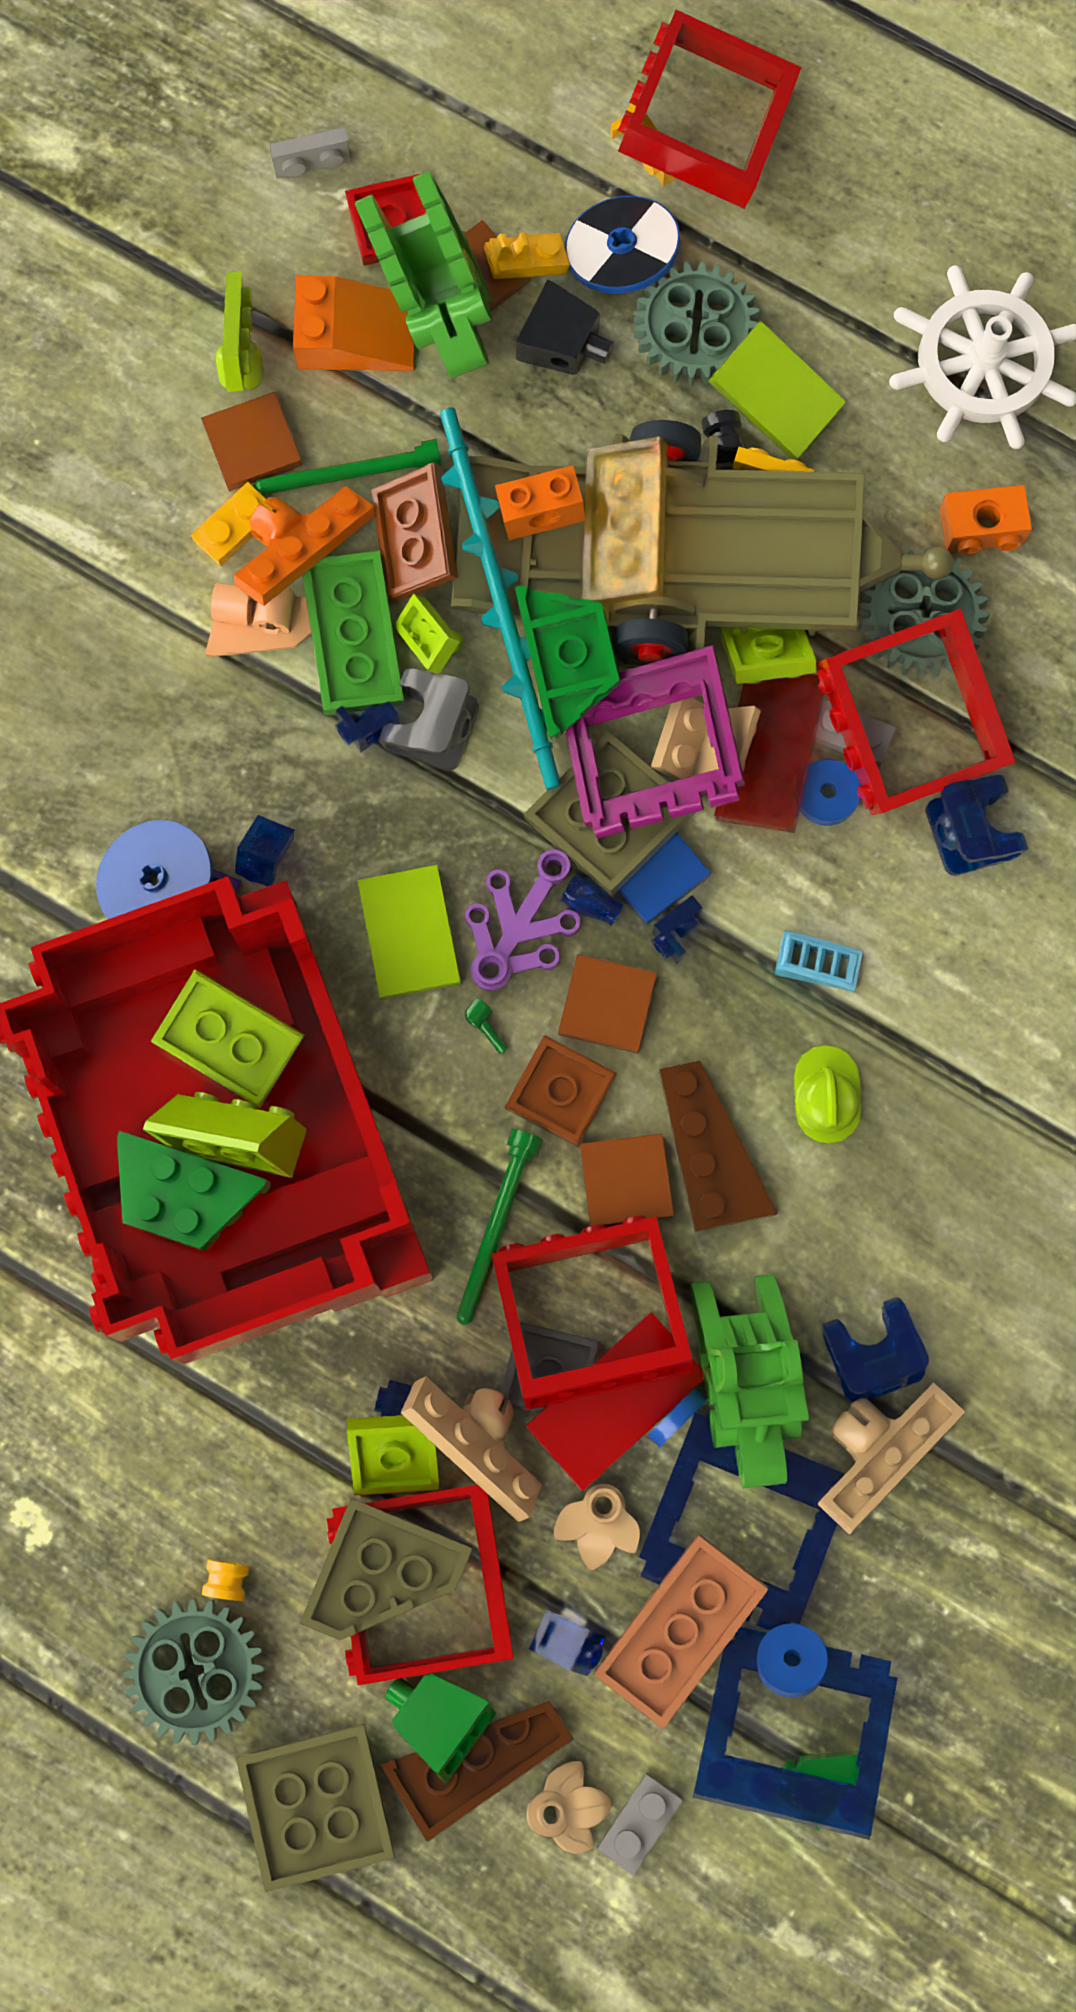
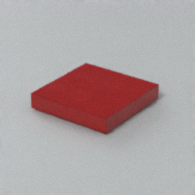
[345,174,427,266]

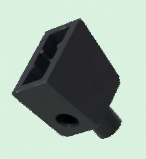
[516,279,614,375]

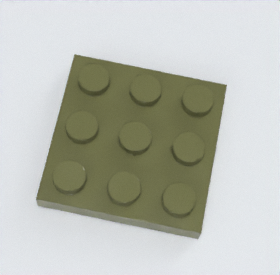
[524,731,696,897]
[236,1723,395,1892]

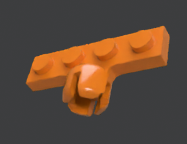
[234,486,375,606]

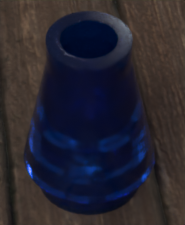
[560,873,623,926]

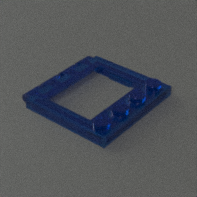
[638,1412,845,1631]
[693,1627,898,1840]

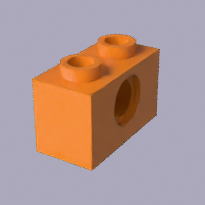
[495,465,586,541]
[940,485,1032,556]

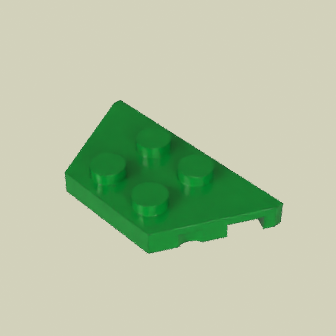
[515,585,622,740]
[117,1131,271,1252]

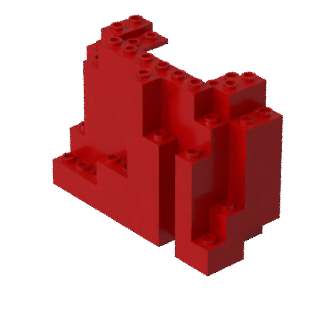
[0,876,433,1364]

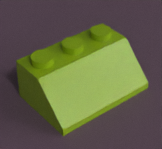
[143,1092,307,1178]

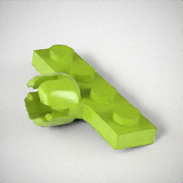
[215,272,264,392]

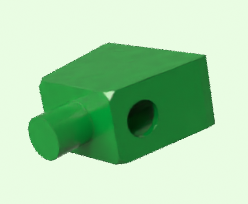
[385,1673,496,1783]

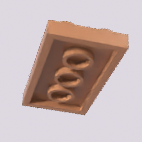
[593,1533,769,1729]

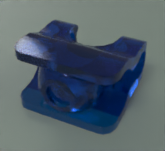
[925,775,1029,876]
[822,1297,929,1404]

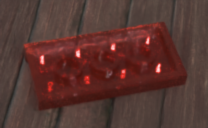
[714,674,824,833]

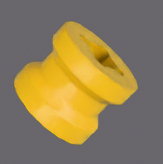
[202,1559,250,1601]

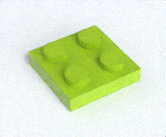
[720,627,816,684]
[346,1415,440,1495]

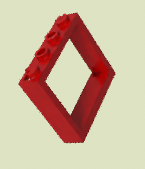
[618,9,802,209]
[816,608,1016,815]
[491,1215,693,1410]
[327,1484,514,1686]

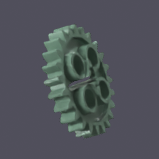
[633,261,759,386]
[858,549,990,678]
[122,1598,266,1745]

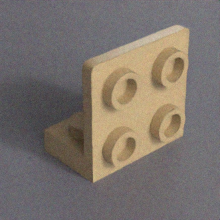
[651,697,761,781]

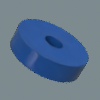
[795,759,861,826]
[647,1387,708,1448]
[757,1623,828,1698]

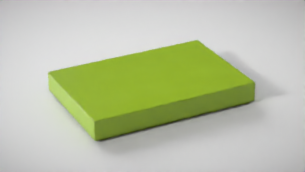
[708,321,846,460]
[357,865,461,1000]
[151,968,305,1108]

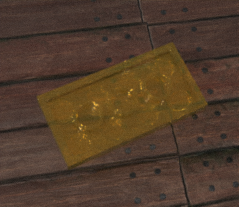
[582,437,667,605]

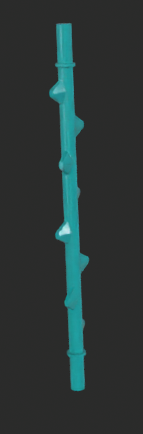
[440,407,562,791]

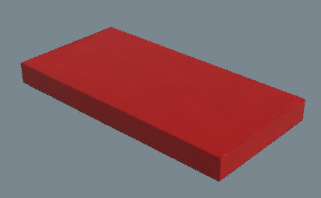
[525,1312,703,1491]

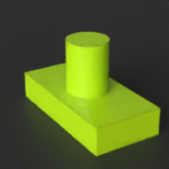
[394,594,463,674]

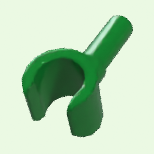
[465,998,507,1054]

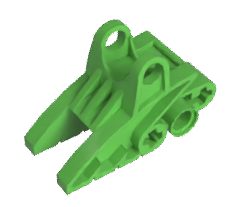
[355,170,492,379]
[690,1274,809,1489]

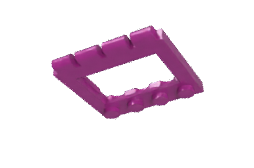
[566,645,745,839]

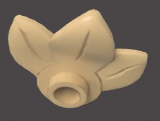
[554,1484,640,1570]
[526,1761,612,1854]

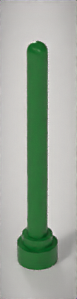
[254,439,441,495]
[456,1129,543,1325]

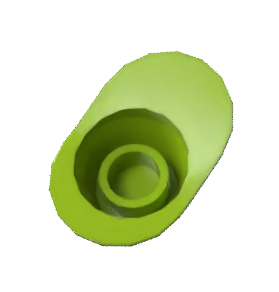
[794,1045,861,1144]

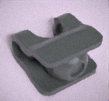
[378,668,479,771]

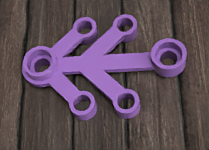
[465,849,580,991]

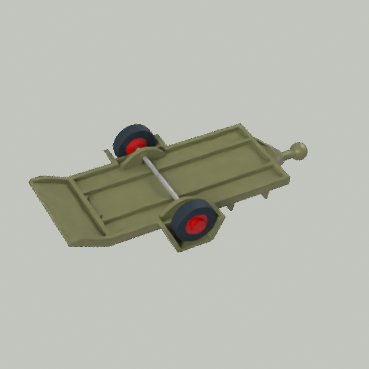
[451,420,954,668]

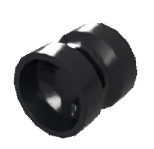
[701,410,747,463]

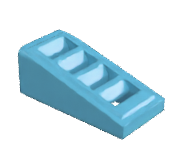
[774,930,863,992]

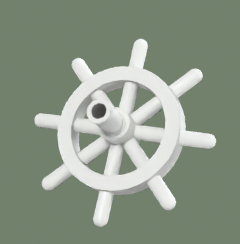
[889,265,1076,449]

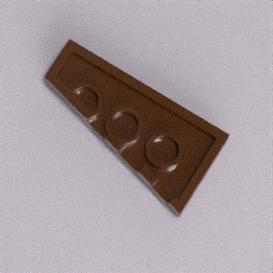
[659,1061,778,1232]
[380,1701,574,1842]

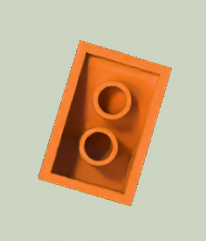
[293,275,415,371]

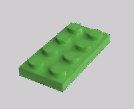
[302,550,404,716]

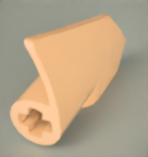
[205,582,311,657]

